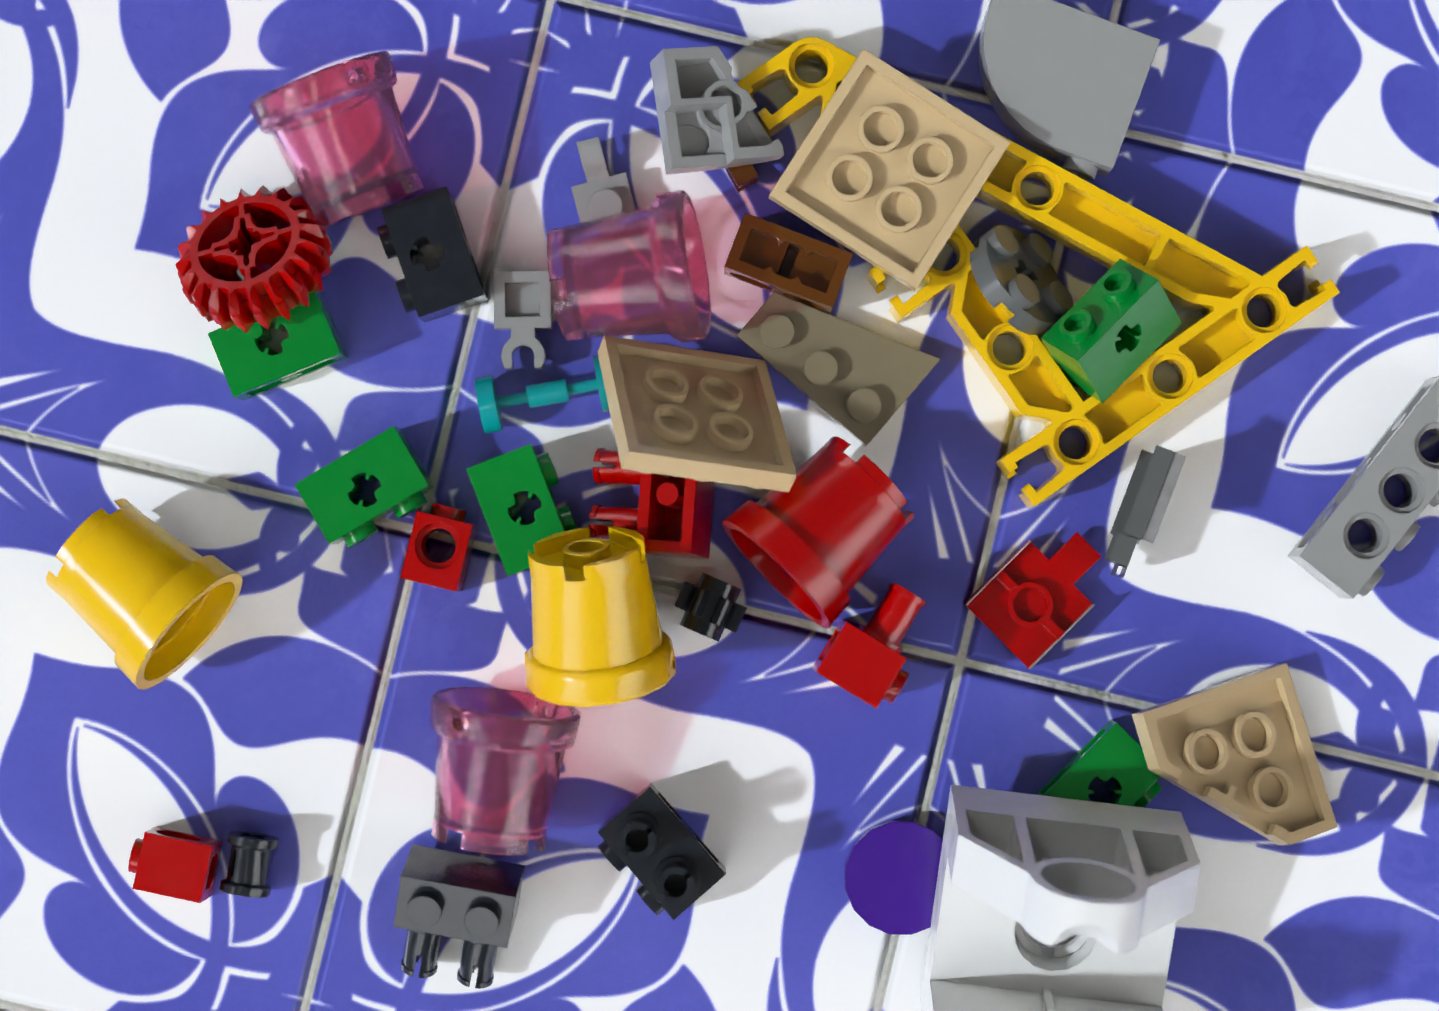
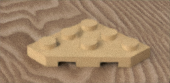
[1132,663,1338,845]

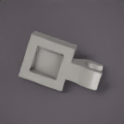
[571,137,641,243]

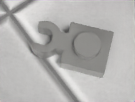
[493,271,553,370]

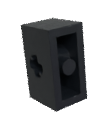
[377,186,489,323]

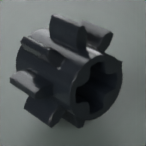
[674,572,747,642]

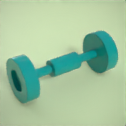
[475,355,609,434]

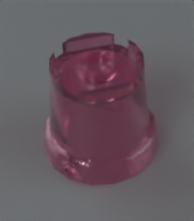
[249,51,425,229]
[547,189,711,343]
[430,687,582,856]

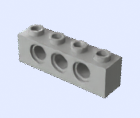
[1287,376,1439,599]

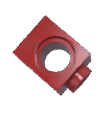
[400,503,478,592]
[128,827,223,903]

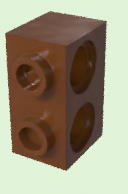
[724,213,853,314]

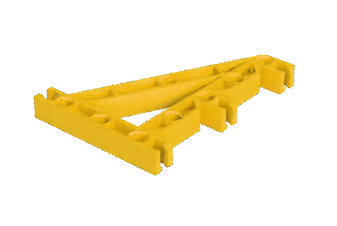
[737,37,1340,508]

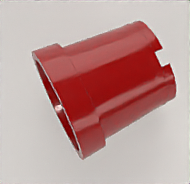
[722,436,914,628]

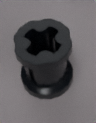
[219,831,279,898]

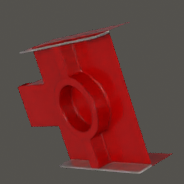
[963,532,1102,669]

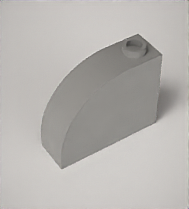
[978,0,1160,180]

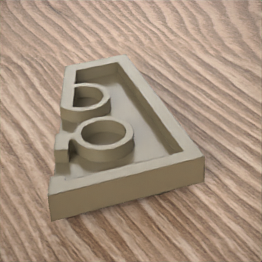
[737,292,940,447]

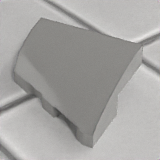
[650,46,784,175]

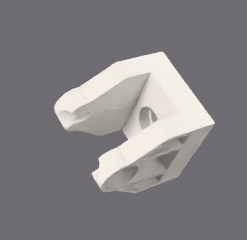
[920,785,1201,1011]

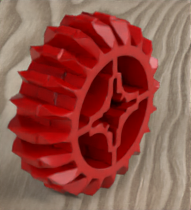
[175,185,333,333]

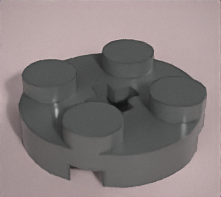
[970,225,1074,335]

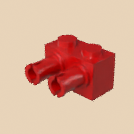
[588,448,715,559]
[812,583,926,709]

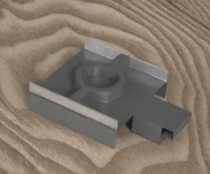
[1104,445,1186,578]

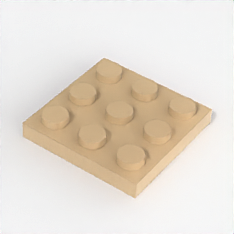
[769,49,1010,291]
[597,335,797,492]

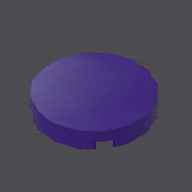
[844,820,943,935]

